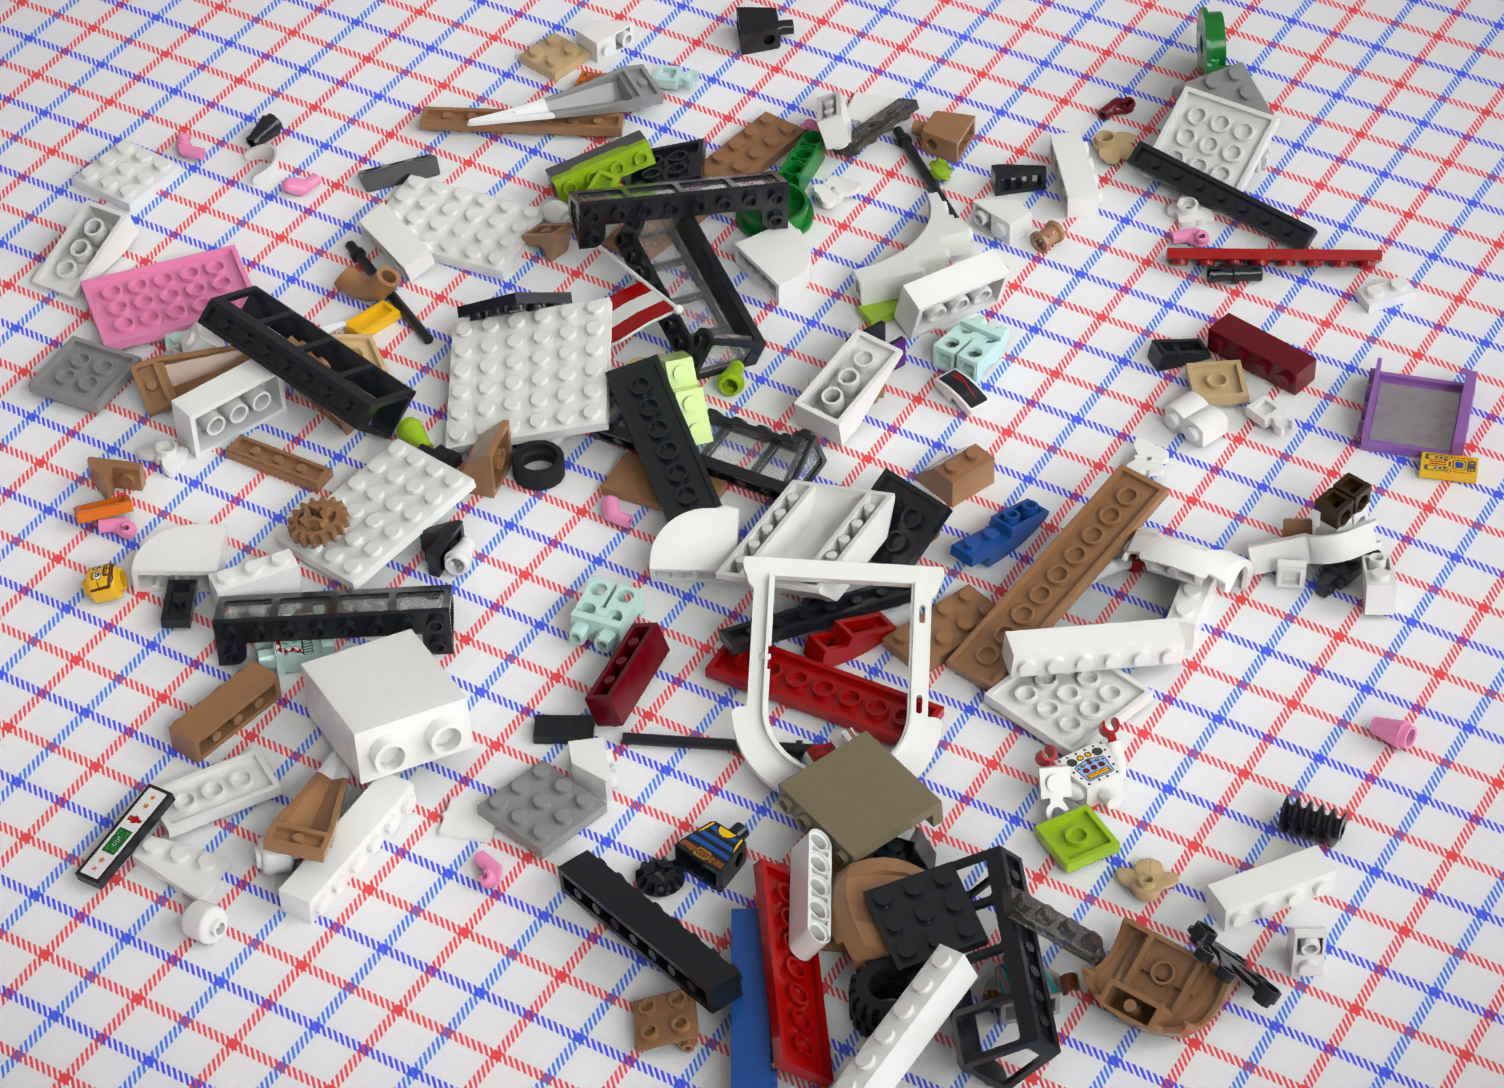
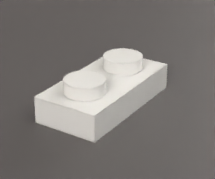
[1356,276,1417,313]

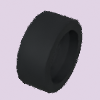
[512,440,565,491]

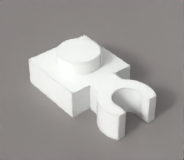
[1245,395,1295,436]
[1038,765,1072,820]

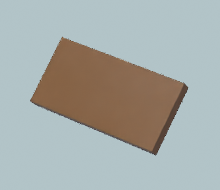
[601,452,727,511]

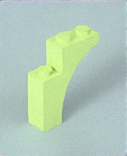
[658,350,713,445]

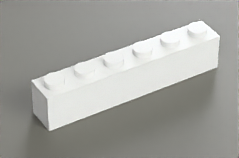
[1002,618,1186,678]
[278,774,416,924]
[831,944,978,1088]

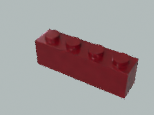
[1207,313,1317,395]
[585,622,670,727]

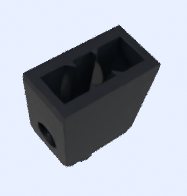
[736,7,794,55]

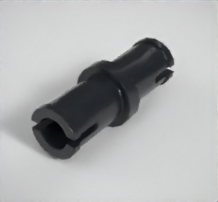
[1206,263,1263,284]

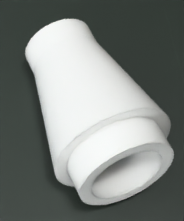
[444,537,475,576]

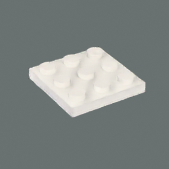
[72,139,182,213]

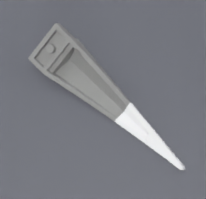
[467,64,665,126]

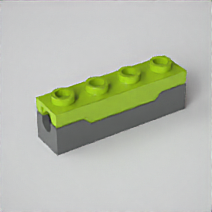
[545,130,656,202]

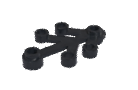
[1187,920,1282,1008]

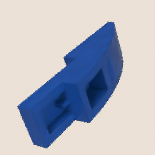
[950,498,1049,567]

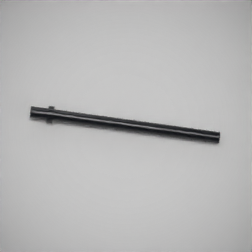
[893,126,959,218]
[345,241,434,345]
[622,732,816,758]

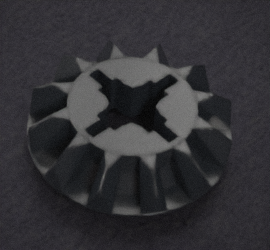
[635,856,685,897]

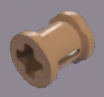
[1030,220,1065,253]

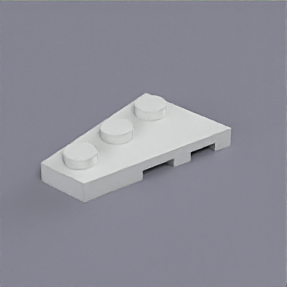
[132,834,230,902]

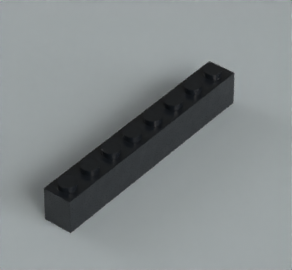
[557,850,743,1014]

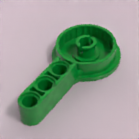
[1196,7,1231,77]
[736,131,825,237]

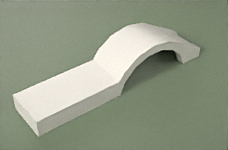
[1247,518,1382,575]

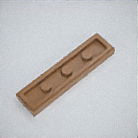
[225,434,333,493]

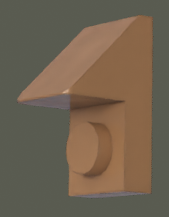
[521,222,573,262]
[87,457,146,499]

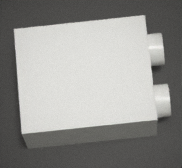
[301,629,473,784]

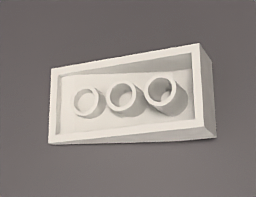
[31,199,139,299]
[794,329,903,446]

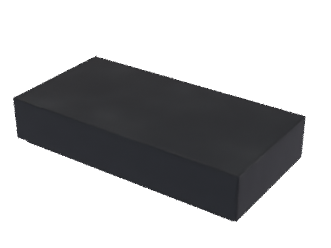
[533,715,595,744]

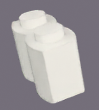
[1165,391,1228,447]

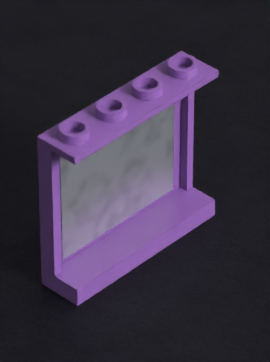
[1357,358,1478,459]

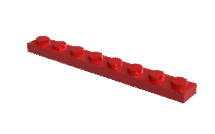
[1166,248,1382,268]

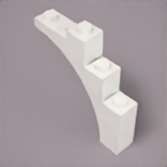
[853,192,974,306]

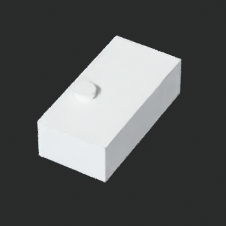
[894,248,1011,340]
[171,359,287,459]

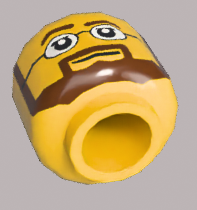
[82,563,128,604]

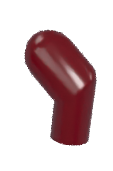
[1098,97,1136,121]

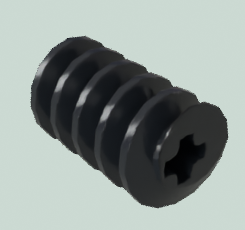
[1279,794,1349,848]

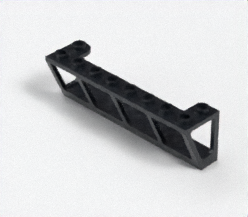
[198,285,416,439]
[949,845,1061,1088]

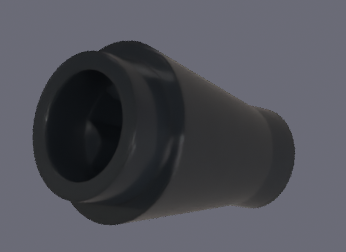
[246,113,283,148]

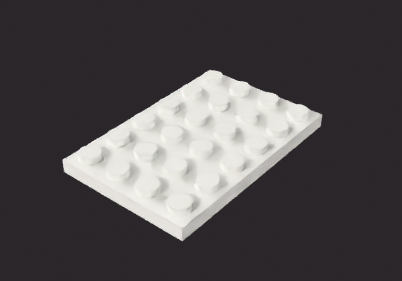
[362,175,547,280]
[277,438,476,589]

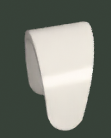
[244,144,280,185]

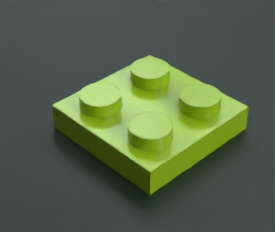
[1034,804,1120,874]

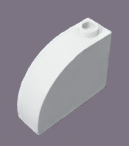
[735,221,812,306]
[649,505,740,583]
[131,524,229,592]

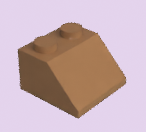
[459,419,512,498]
[915,443,995,508]

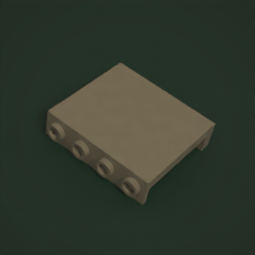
[778,731,943,869]

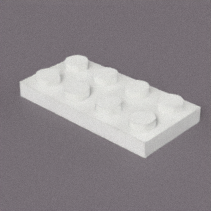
[157,748,282,838]

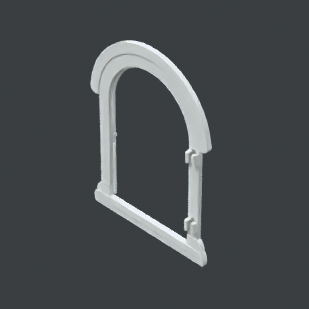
[731,556,944,793]

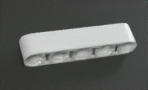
[789,829,832,961]

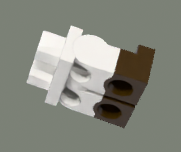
[1314,472,1372,535]

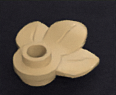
[1092,130,1137,165]
[1116,858,1179,902]

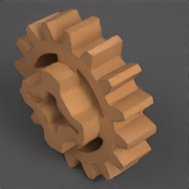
[287,496,350,549]

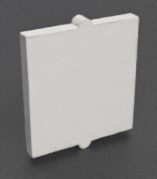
[847,92,895,129]
[439,796,497,843]

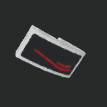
[933,368,992,417]

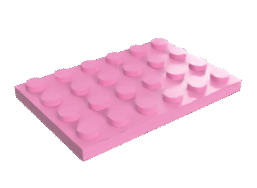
[80,244,252,350]

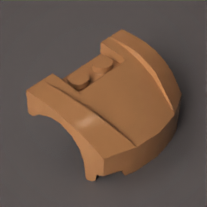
[831,857,925,971]
[1082,916,1239,1038]

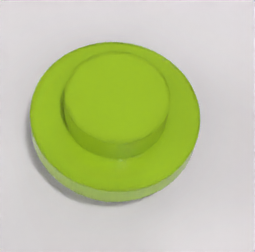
[929,157,953,181]

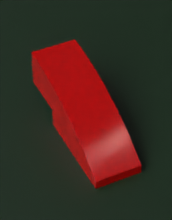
[803,612,897,667]

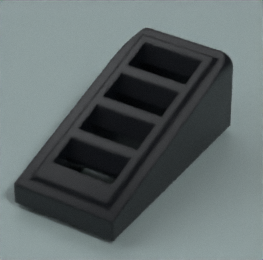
[991,164,1046,196]
[1147,338,1211,371]

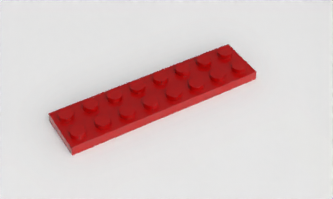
[705,645,944,746]
[753,858,834,1088]

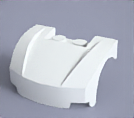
[1120,526,1255,593]

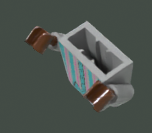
[981,955,1081,1026]

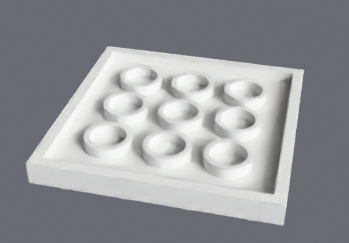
[1141,86,1280,192]
[984,669,1154,756]

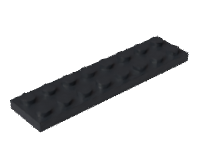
[605,354,722,523]

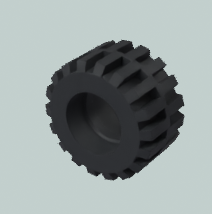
[849,956,921,1037]

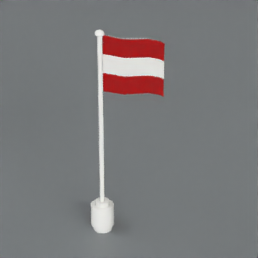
[543,200,683,347]

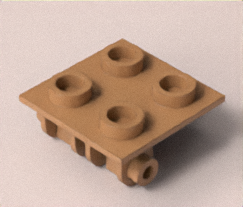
[632,989,699,1053]

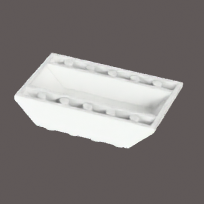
[715,480,895,602]

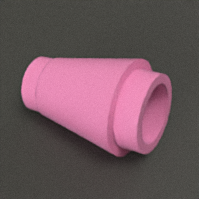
[1369,716,1417,750]

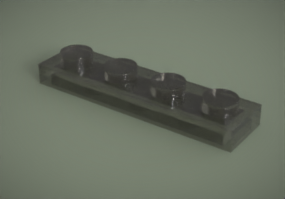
[833,98,919,157]
[1001,884,1104,967]

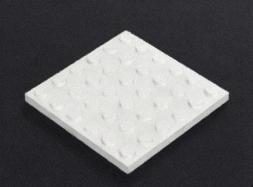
[445,297,613,454]

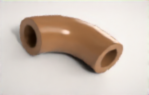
[334,264,401,302]

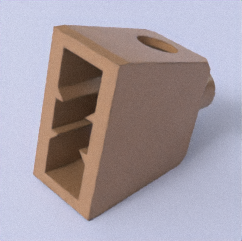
[911,111,975,164]

